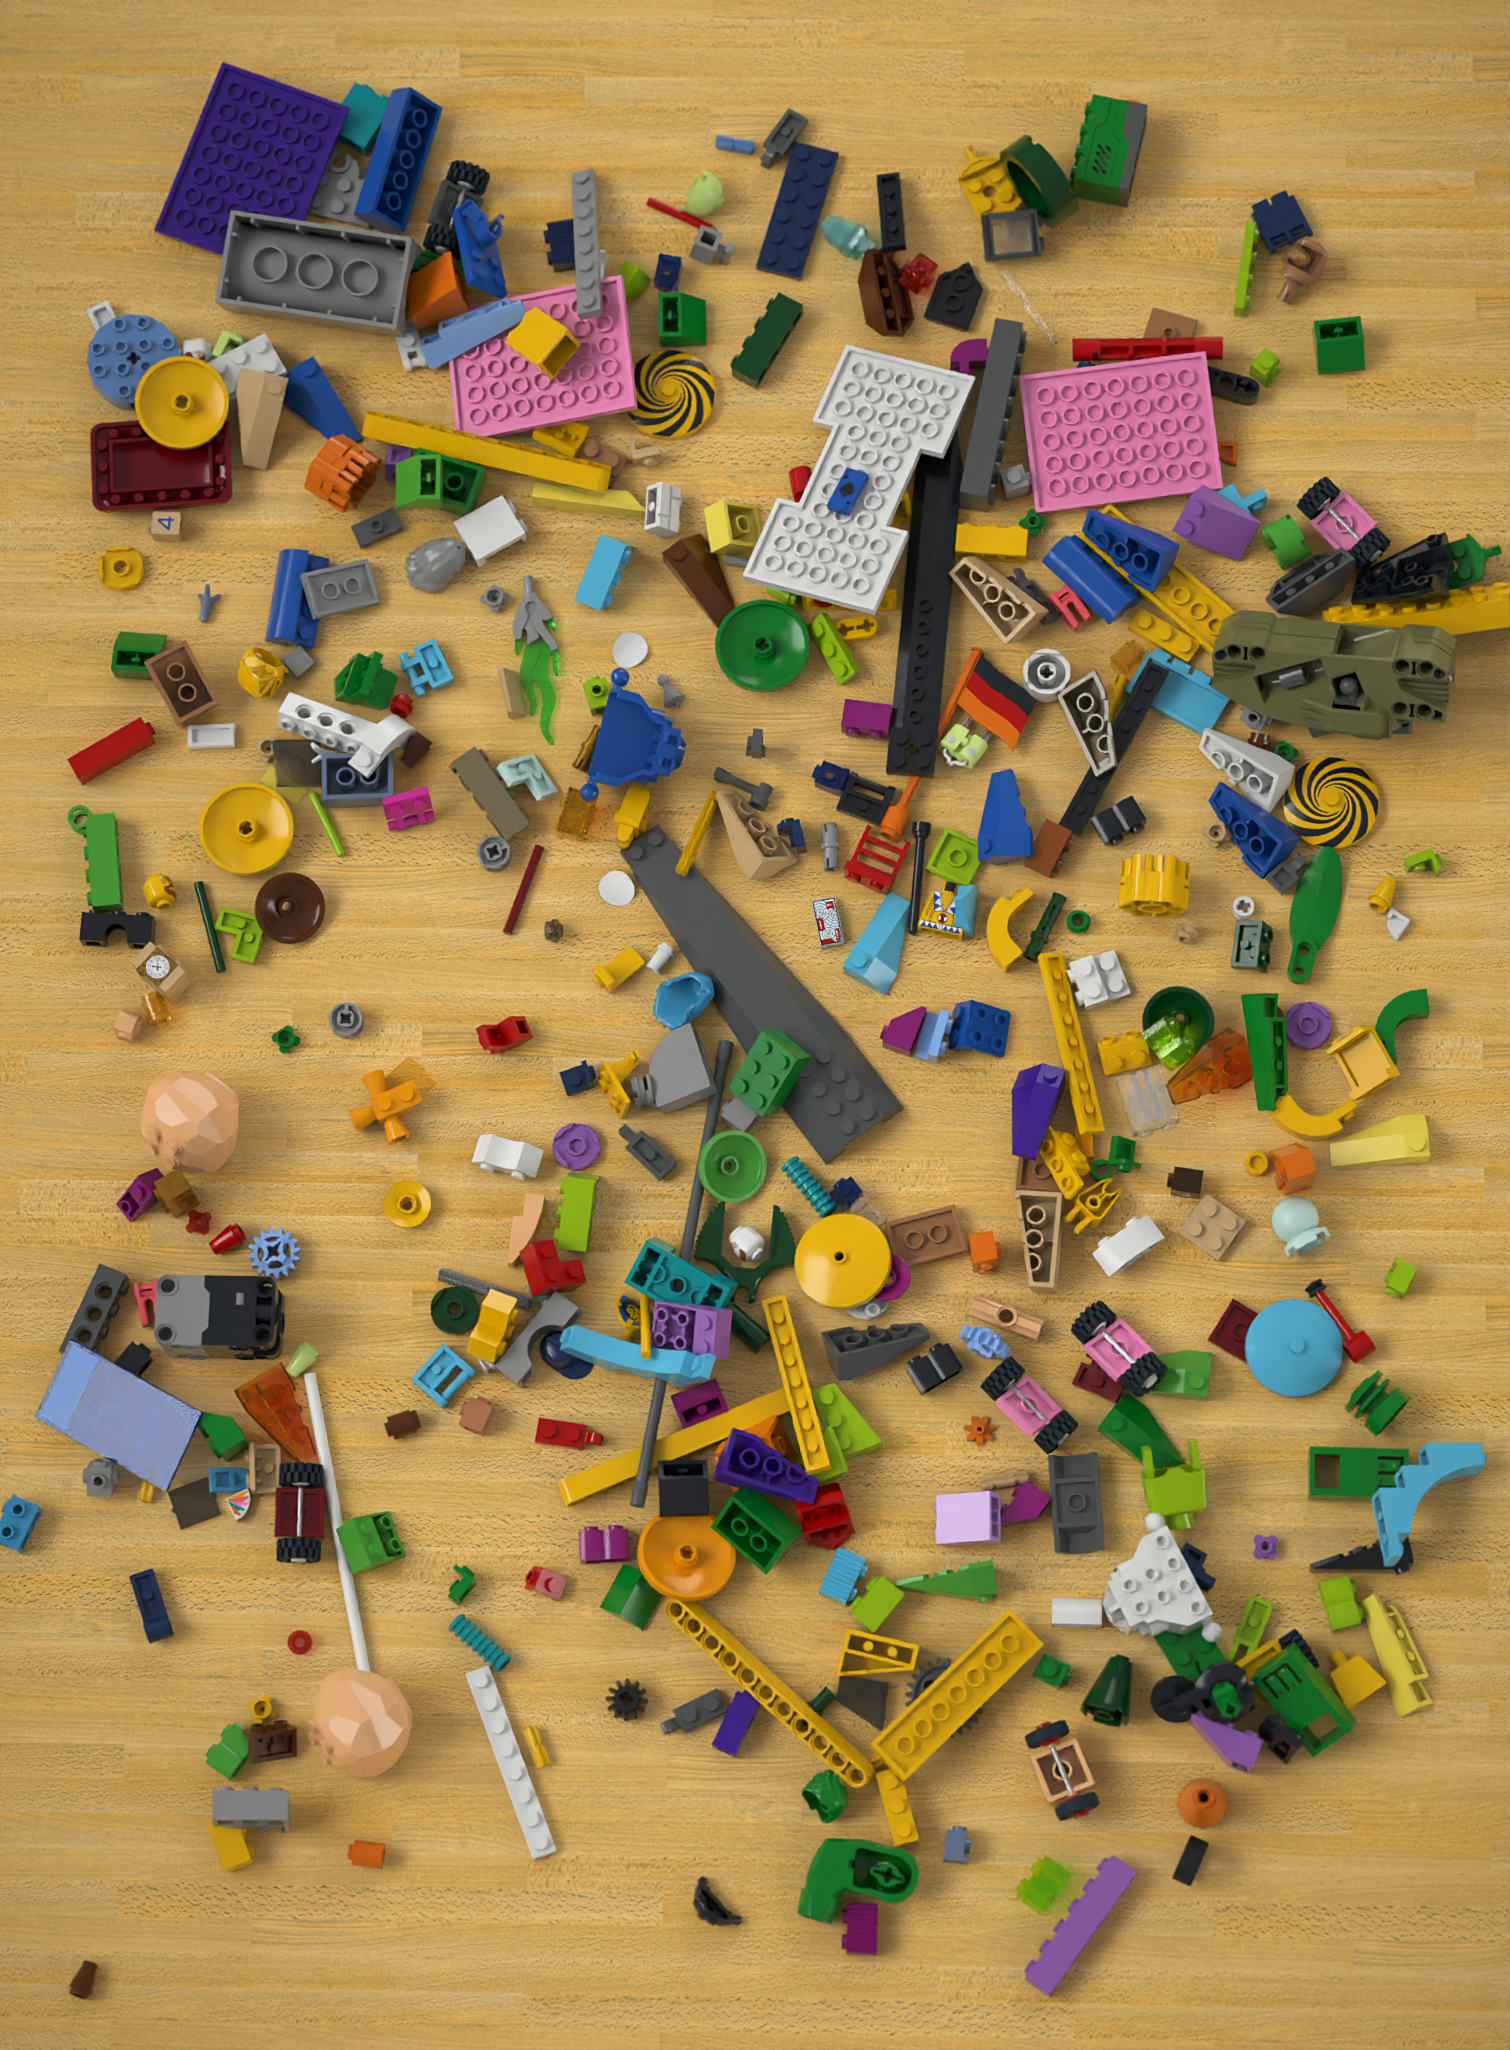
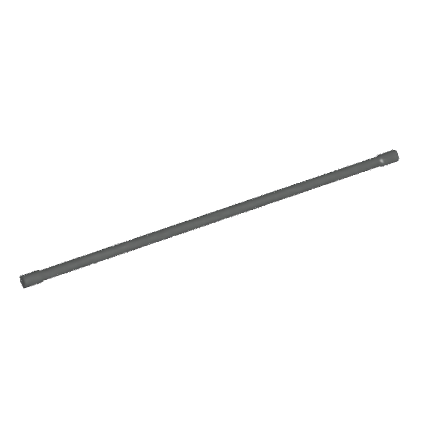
[630,1040,734,1508]

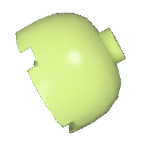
[681,168,724,216]

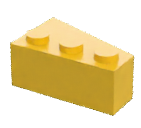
[836,1628,921,1676]

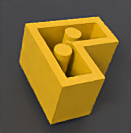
[467,1289,519,1364]

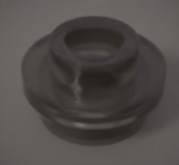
[544,919,564,943]

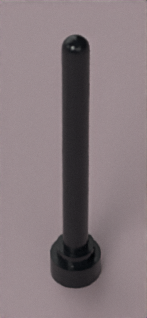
[908,821,932,935]

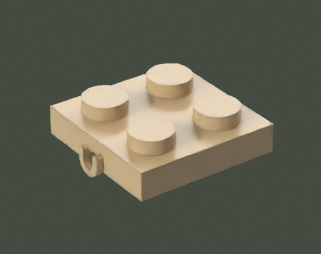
[1178,1193,1246,1261]

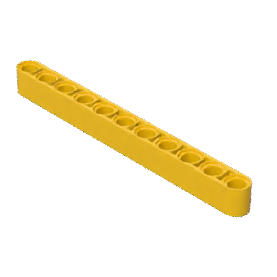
[362,410,612,492]
[557,1387,791,1507]
[665,1599,875,1788]

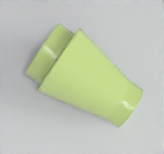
[285,1341,319,1378]

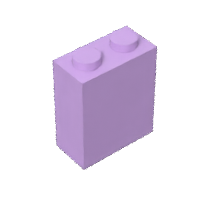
[934,1491,1001,1548]

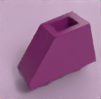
[116,1168,164,1222]
[1001,1481,1051,1527]

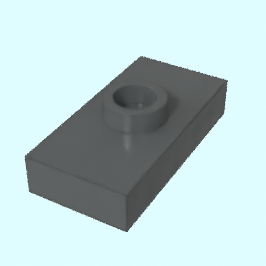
[351,507,404,549]

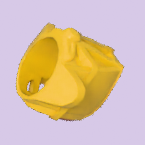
[237,647,290,700]

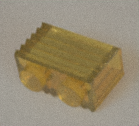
[553,787,597,843]

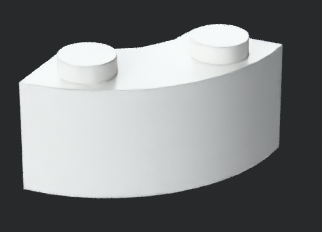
[472,1134,544,1181]
[1092,1215,1165,1277]

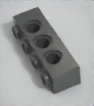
[59,1263,130,1357]

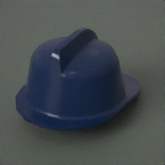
[539,1331,594,1379]

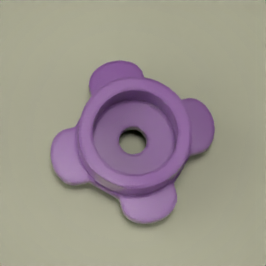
[1253,1535,1278,1560]

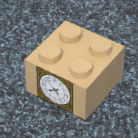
[131,942,191,1004]

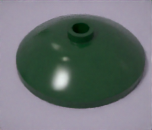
[1142,986,1215,1057]

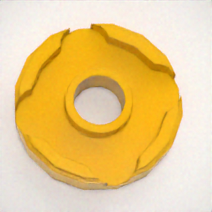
[97,545,145,592]

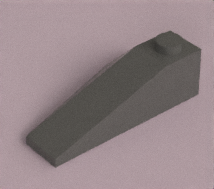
[821,1323,930,1381]

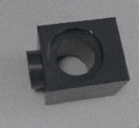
[113,1341,154,1383]

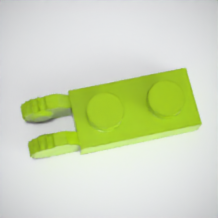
[1227,1595,1274,1662]

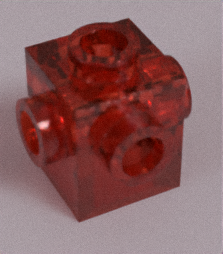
[899,252,939,295]

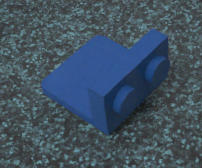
[949,1000,1011,1058]

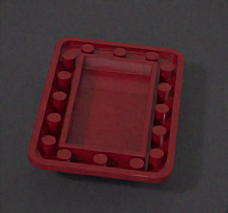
[90,419,233,512]

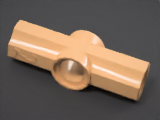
[968,1295,1044,1341]

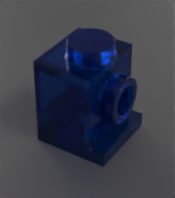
[654,253,683,292]
[812,761,850,797]
[829,1176,863,1212]

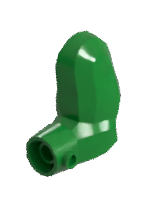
[797,1838,919,1924]

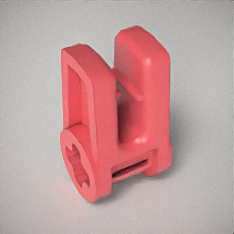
[1047,584,1092,632]
[134,1278,158,1328]

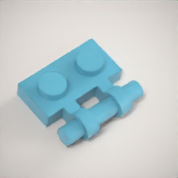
[399,638,454,698]

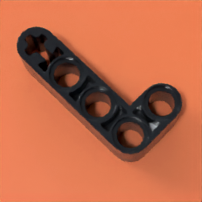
[1207,366,1259,406]

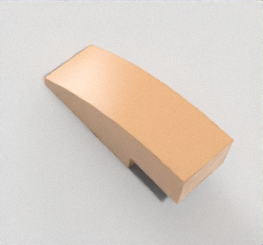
[507,1193,546,1269]

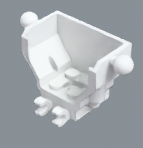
[1102,1512,1222,1642]

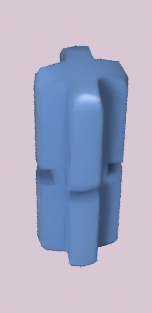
[715,135,755,154]

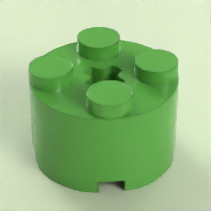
[1261,513,1312,570]

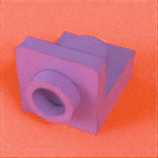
[385,445,412,482]

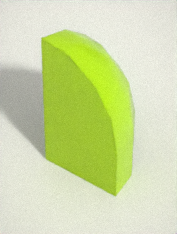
[615,261,651,301]

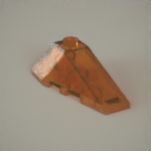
[1165,1028,1253,1105]
[234,1362,316,1463]

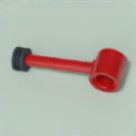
[1305,1279,1376,1364]

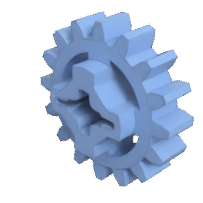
[248,1227,301,1280]
[959,1325,1011,1361]

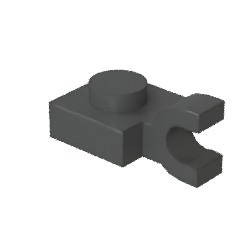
[746,728,766,759]
[1265,854,1307,896]

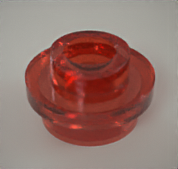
[287,1630,312,1655]

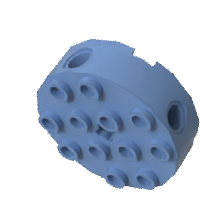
[87,314,180,411]

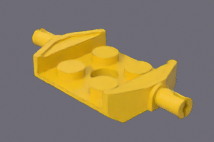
[957,145,1022,236]

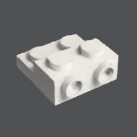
[1066,950,1131,1012]

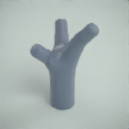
[198,584,220,622]

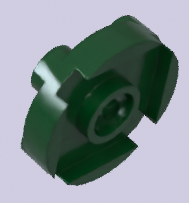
[431,1286,479,1336]

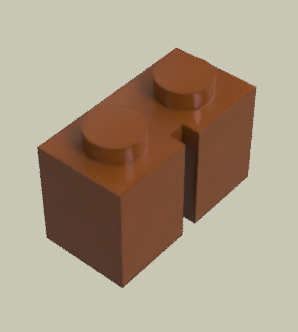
[1025,819,1074,878]

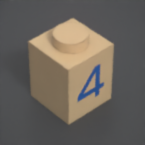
[148,512,184,542]

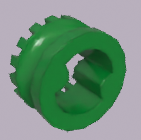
[1091,1159,1113,1182]

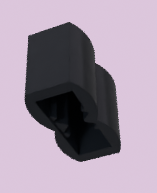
[1091,796,1147,847]
[906,1343,963,1396]

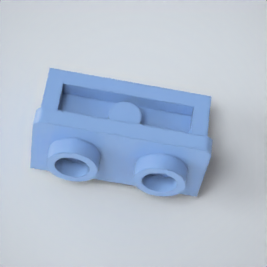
[915,1009,953,1063]

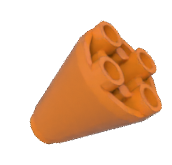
[1177,1778,1227,1829]

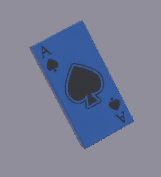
[827,467,869,516]

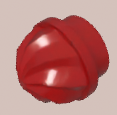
[390,694,413,718]

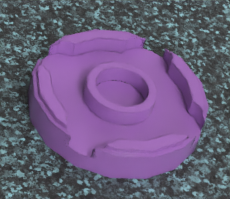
[1286,1002,1332,1050]
[553,1123,601,1171]

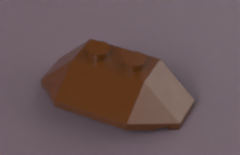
[857,249,914,337]

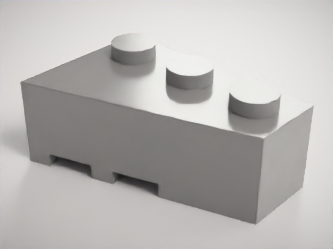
[212,1787,290,1834]

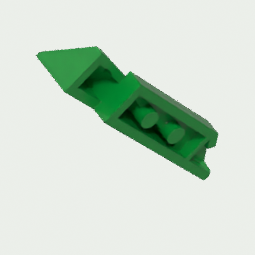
[1241,993,1288,1111]

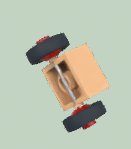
[1025,1720,1100,1821]

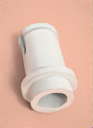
[646,942,674,974]

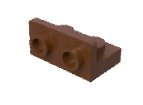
[242,1720,297,1764]

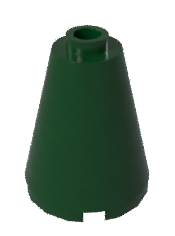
[1080,1655,1133,1727]

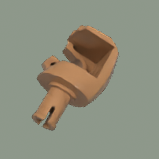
[1277,238,1328,305]

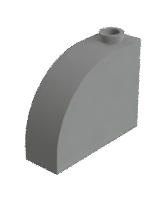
[649,1023,717,1114]

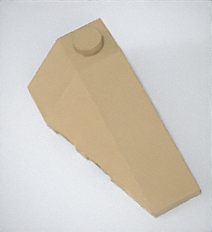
[236,368,288,470]

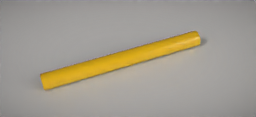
[640,1292,651,1359]

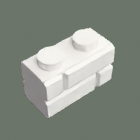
[644,482,682,538]

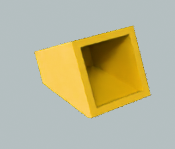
[505,306,581,381]

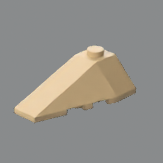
[715,790,797,880]

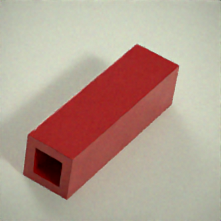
[67,717,156,785]

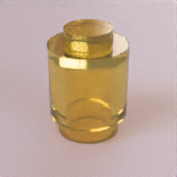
[1110,640,1145,675]
[141,991,172,1029]

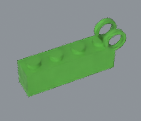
[68,805,124,912]

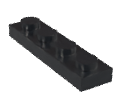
[876,172,907,253]

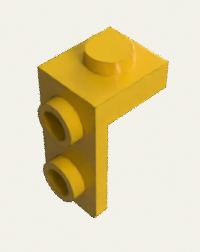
[592,946,645,994]

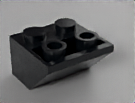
[658,1460,709,1517]

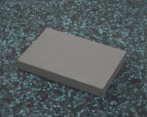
[300,558,381,620]

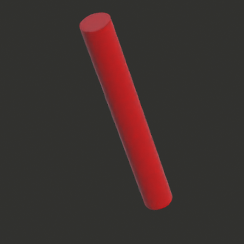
[646,197,712,229]

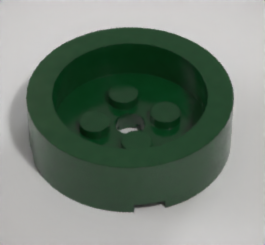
[1000,135,1079,228]

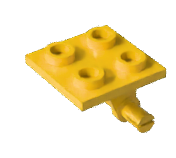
[597,1050,640,1119]

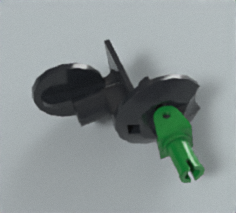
[1150,1660,1256,1723]

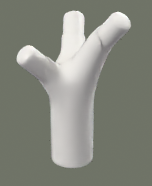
[311,742,342,764]

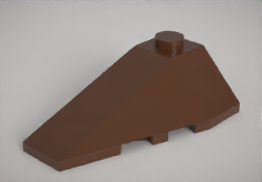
[662,533,735,629]

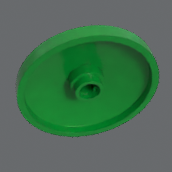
[715,600,810,692]

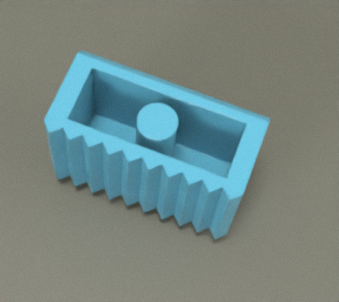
[819,1547,868,1606]

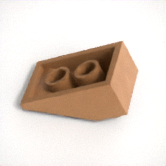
[144,640,220,727]

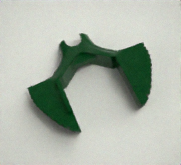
[694,1201,796,1304]

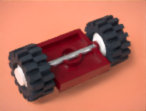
[274,1462,325,1564]

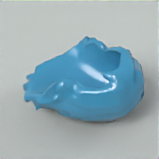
[653,972,714,1031]

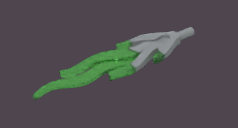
[512,575,560,745]

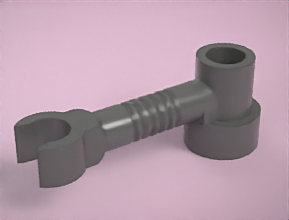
[713,767,773,811]

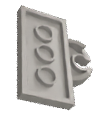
[308,151,370,229]

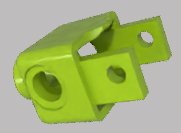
[1140,1438,1208,1530]

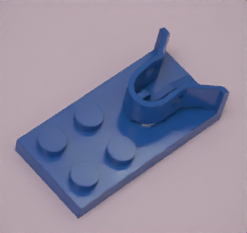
[452,199,507,300]

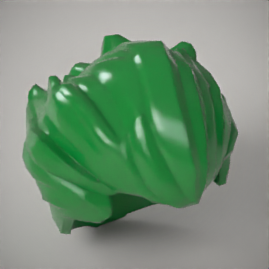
[802,1769,848,1823]

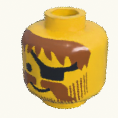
[143,873,177,910]

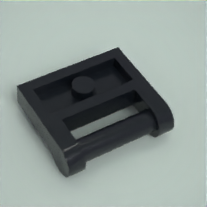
[836,772,896,827]

